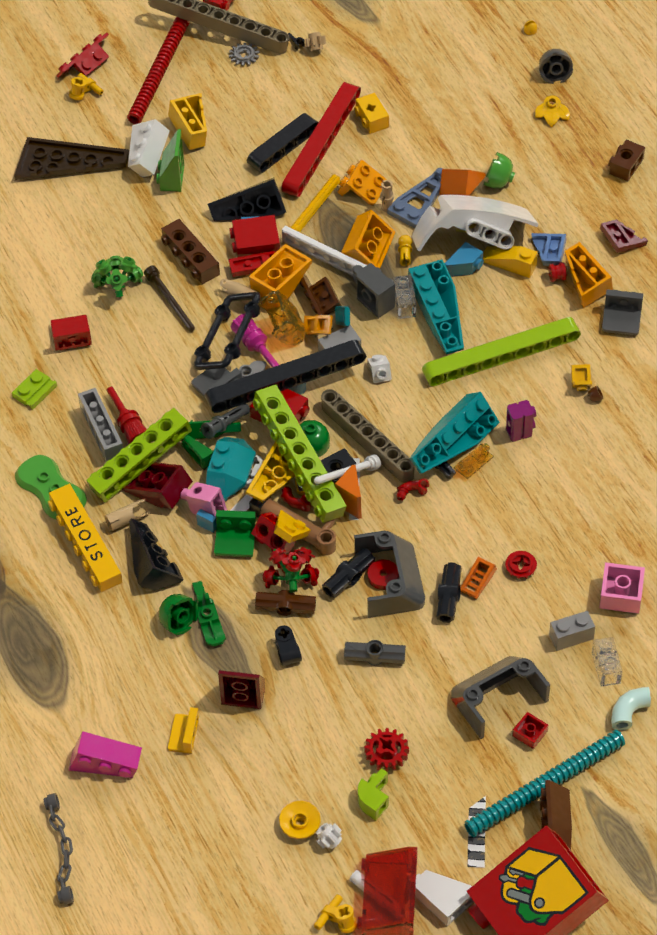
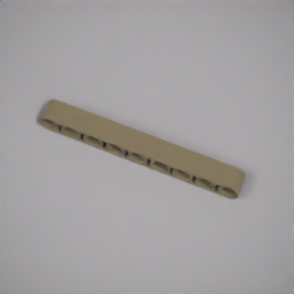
[148,0,289,54]

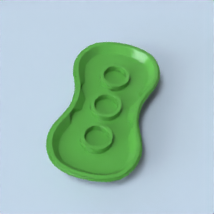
[15,455,87,520]

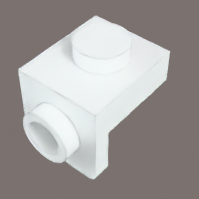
[367,355,392,383]

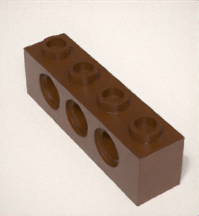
[161,219,220,284]

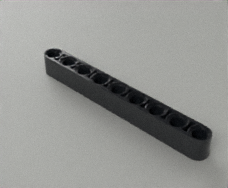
[205,340,367,413]

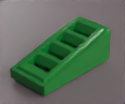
[181,435,214,470]

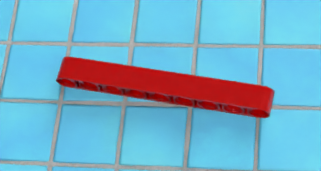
[281,82,361,197]

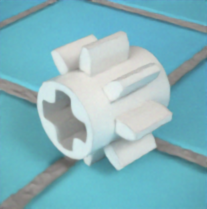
[316,823,342,849]

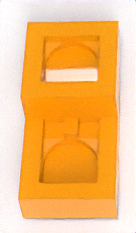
[302,315,333,335]

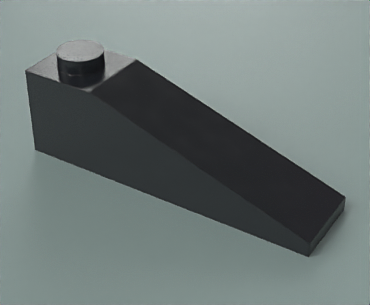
[129,518,184,591]

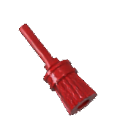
[107,386,147,445]

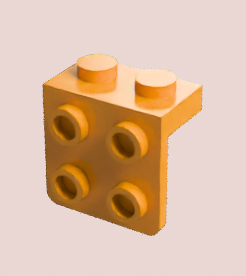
[337,159,387,205]

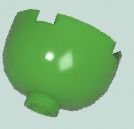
[483,152,515,189]

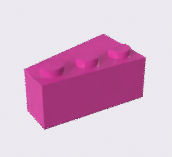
[69,731,142,778]

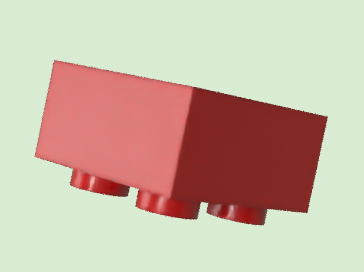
[512,712,549,749]

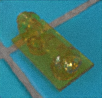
[454,443,494,479]

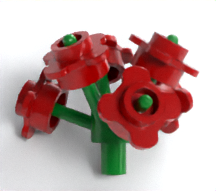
[263,547,319,593]

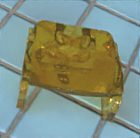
[259,290,307,345]

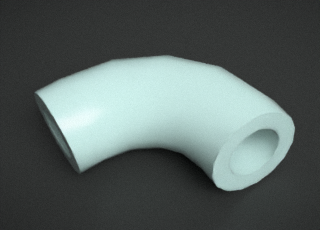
[611,687,651,731]

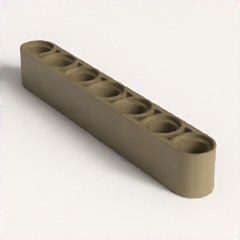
[321,389,414,483]

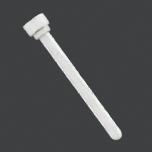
[314,454,381,484]

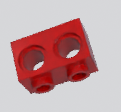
[251,512,296,554]

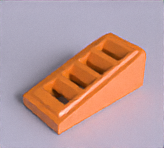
[461,557,497,599]

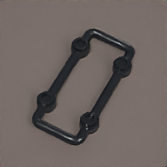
[194,292,261,370]

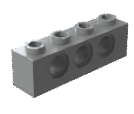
[78,388,123,462]

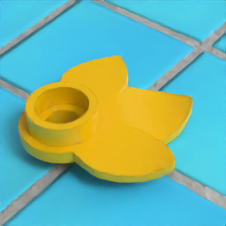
[535,95,570,127]

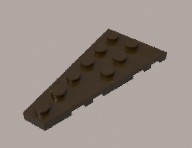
[14,137,129,180]

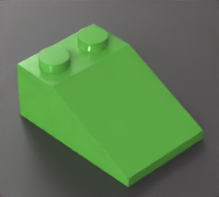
[156,129,185,192]

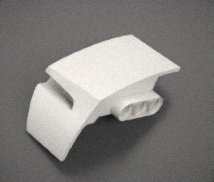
[412,195,538,251]

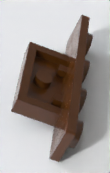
[299,274,342,330]

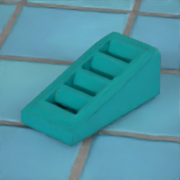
[335,306,350,326]

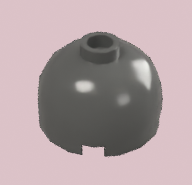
[539,49,573,84]

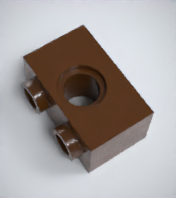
[608,139,645,182]

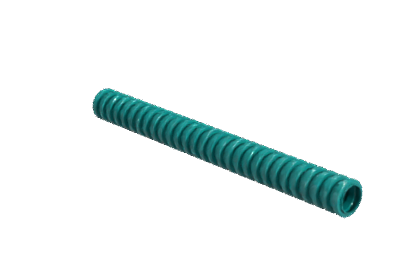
[464,729,625,837]

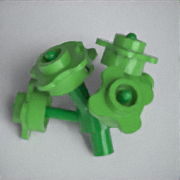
[91,256,143,297]

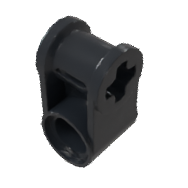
[275,625,302,666]

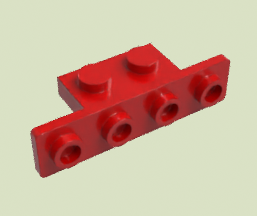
[57,32,109,78]

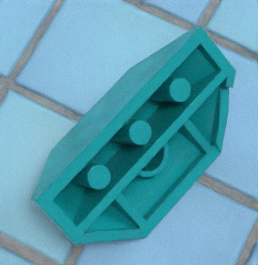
[206,437,256,501]

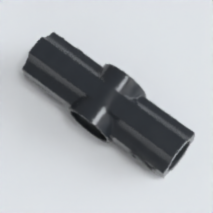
[322,549,375,598]
[436,562,462,623]

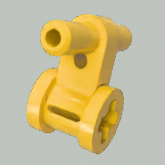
[69,73,104,100]
[314,894,358,933]

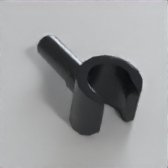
[288,33,305,50]

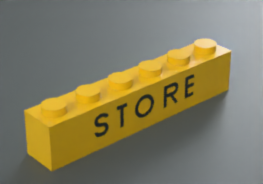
[48,483,122,592]

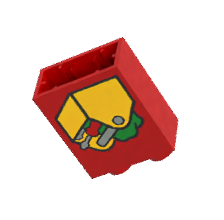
[467,825,609,935]

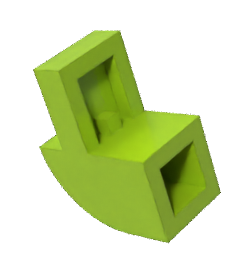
[358,768,389,821]

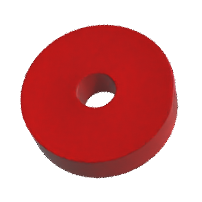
[368,559,399,590]

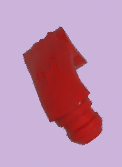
[396,479,429,501]
[281,486,311,512]

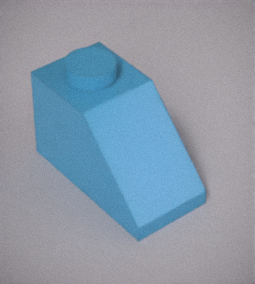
[445,242,484,277]

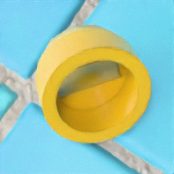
[524,20,537,35]

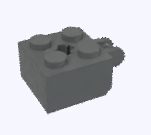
[353,263,395,319]

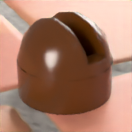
[588,386,604,402]

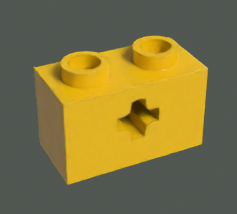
[354,93,389,134]

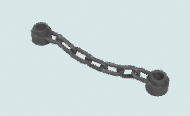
[44,793,74,905]

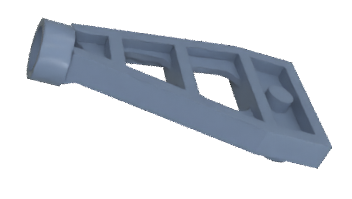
[387,168,443,228]

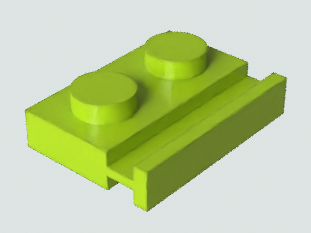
[12,369,57,410]

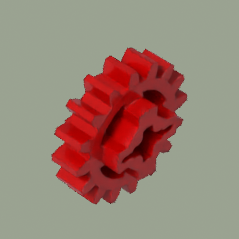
[364,728,409,772]

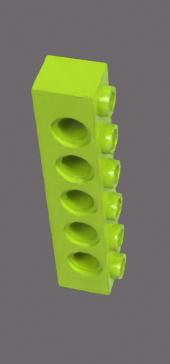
[86,408,192,503]

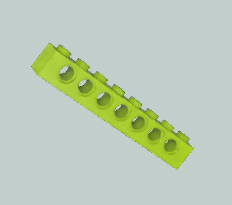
[253,385,347,523]

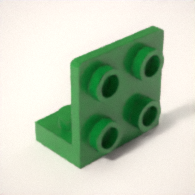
[214,510,256,557]

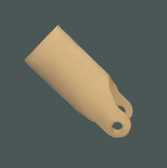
[220,279,261,304]
[105,499,150,531]

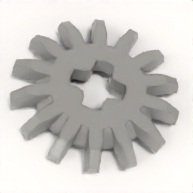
[229,43,259,66]

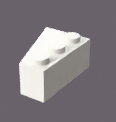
[128,119,170,177]

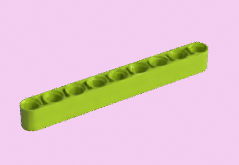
[422,317,581,386]

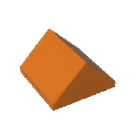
[440,169,486,196]
[335,465,362,519]

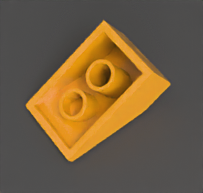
[249,244,312,307]

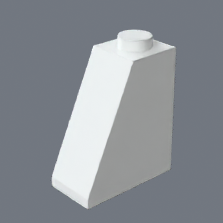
[411,870,474,926]

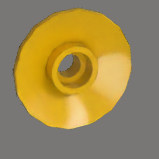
[279,801,321,839]

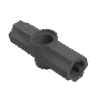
[344,640,406,666]

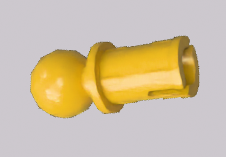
[398,235,412,266]

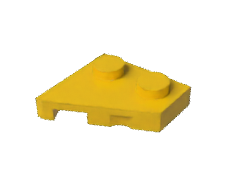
[274,510,311,543]

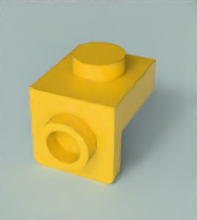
[571,364,592,391]

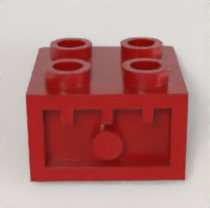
[51,315,92,351]

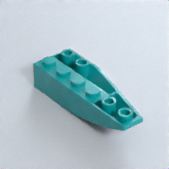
[408,259,464,355]
[410,392,500,474]

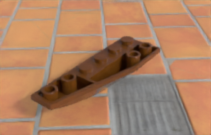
[540,780,572,850]

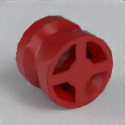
[548,262,567,282]

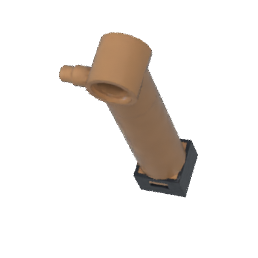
[249,496,336,555]

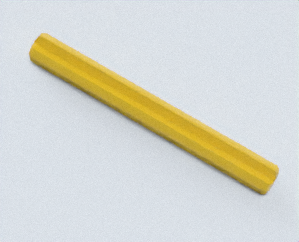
[290,174,340,232]

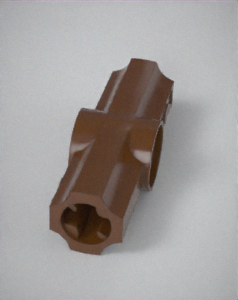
[255,590,316,616]

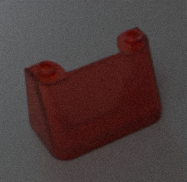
[357,846,418,935]

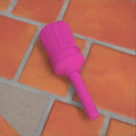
[231,313,279,367]

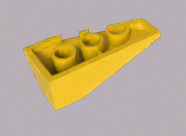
[245,441,298,502]

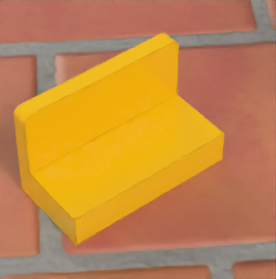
[168,707,199,754]

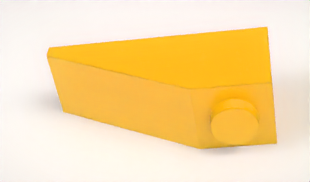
[483,246,538,278]

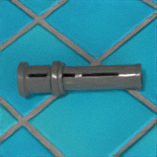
[201,403,250,439]

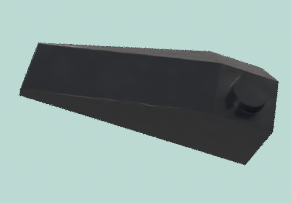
[207,177,287,221]

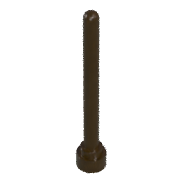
[144,265,195,332]

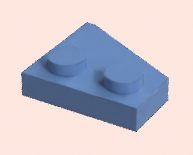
[531,233,567,266]

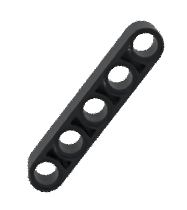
[247,113,319,173]

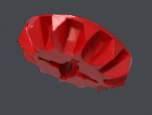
[505,551,537,579]

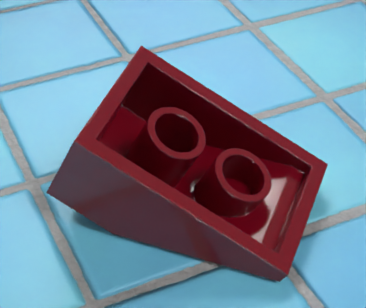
[122,462,193,509]
[218,670,265,709]

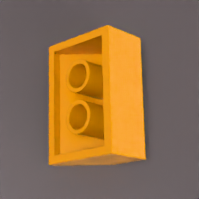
[341,209,396,268]

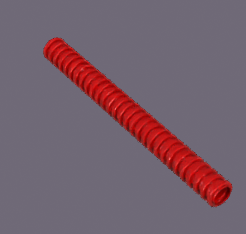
[127,17,190,124]

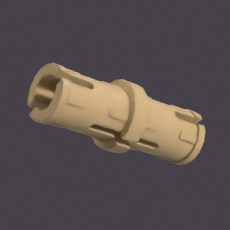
[380,180,394,212]

